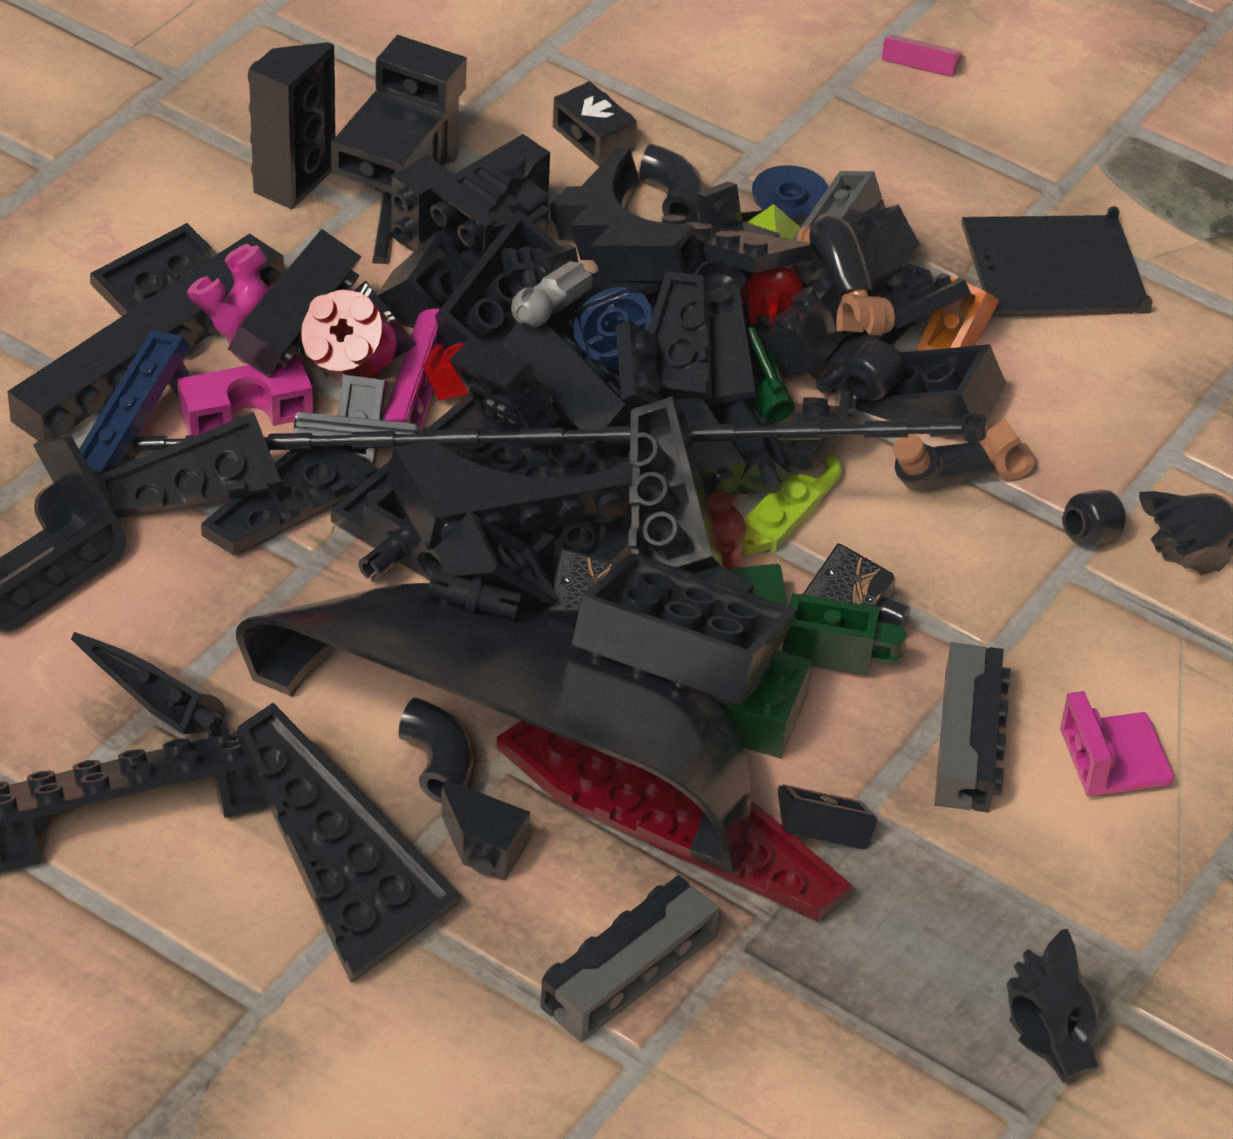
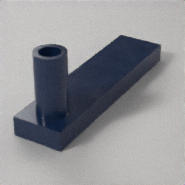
[79,330,193,478]

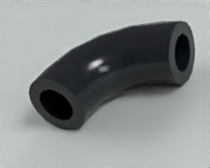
[639,144,705,221]
[398,697,474,804]

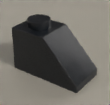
[441,780,530,881]

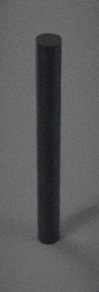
[372,191,392,264]

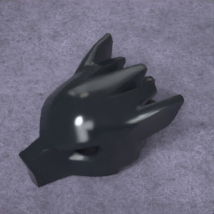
[1139,491,1233,575]
[1006,928,1098,1083]

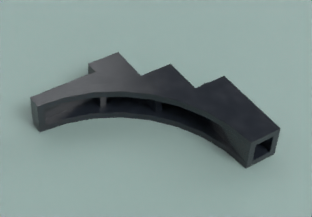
[549,148,703,281]

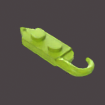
[740,453,842,557]

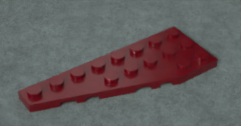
[497,720,853,921]

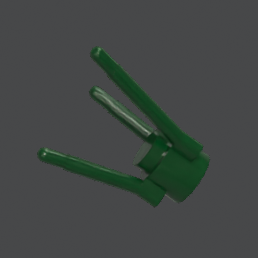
[747,327,795,423]

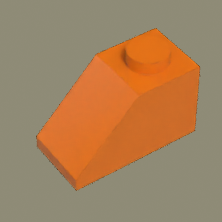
[916,276,999,351]

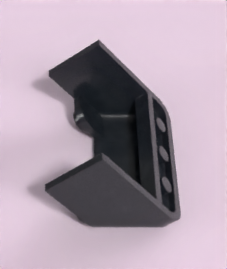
[0,435,126,631]

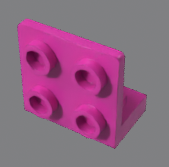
[1060,691,1174,797]

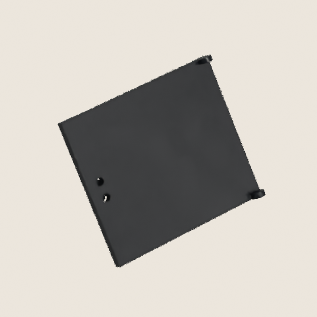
[961,206,1153,316]

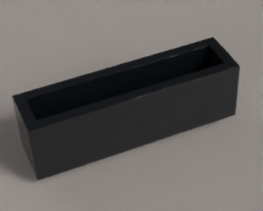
[228,229,362,378]

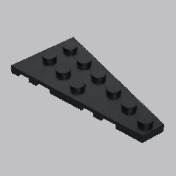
[236,702,460,983]

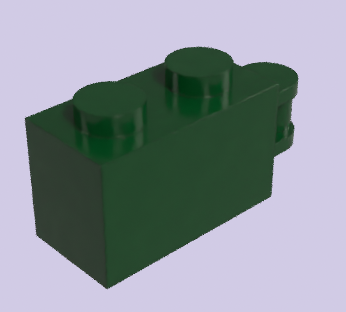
[782,593,907,675]

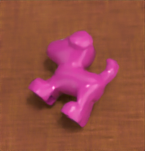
[187,244,276,362]

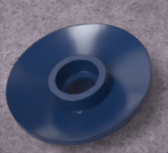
[752,165,828,219]

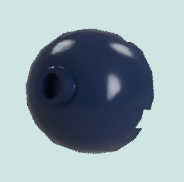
[574,287,653,372]

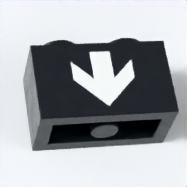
[552,81,637,167]

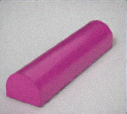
[382,309,445,434]

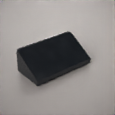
[777,784,877,849]

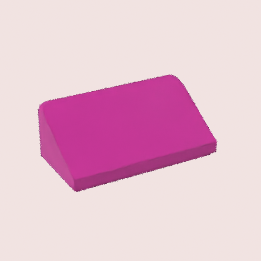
[882,34,962,76]

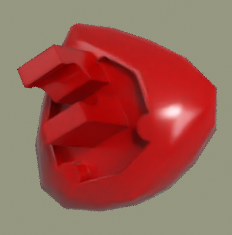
[743,265,804,324]

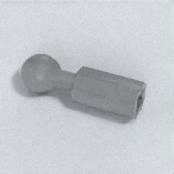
[511,261,592,328]

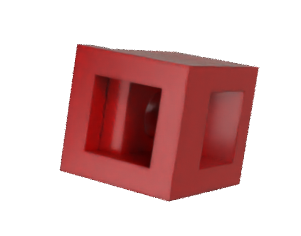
[423,343,469,401]

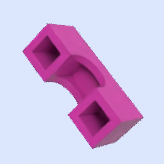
[177,355,313,435]

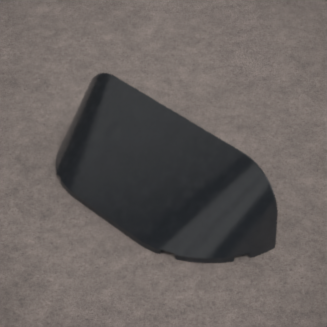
[236,583,752,875]

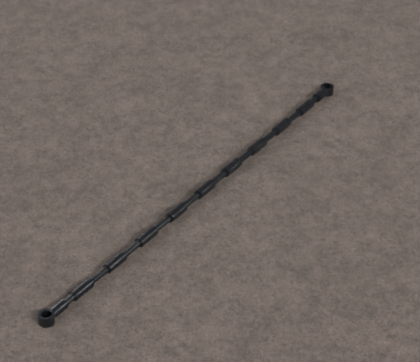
[123,413,987,459]

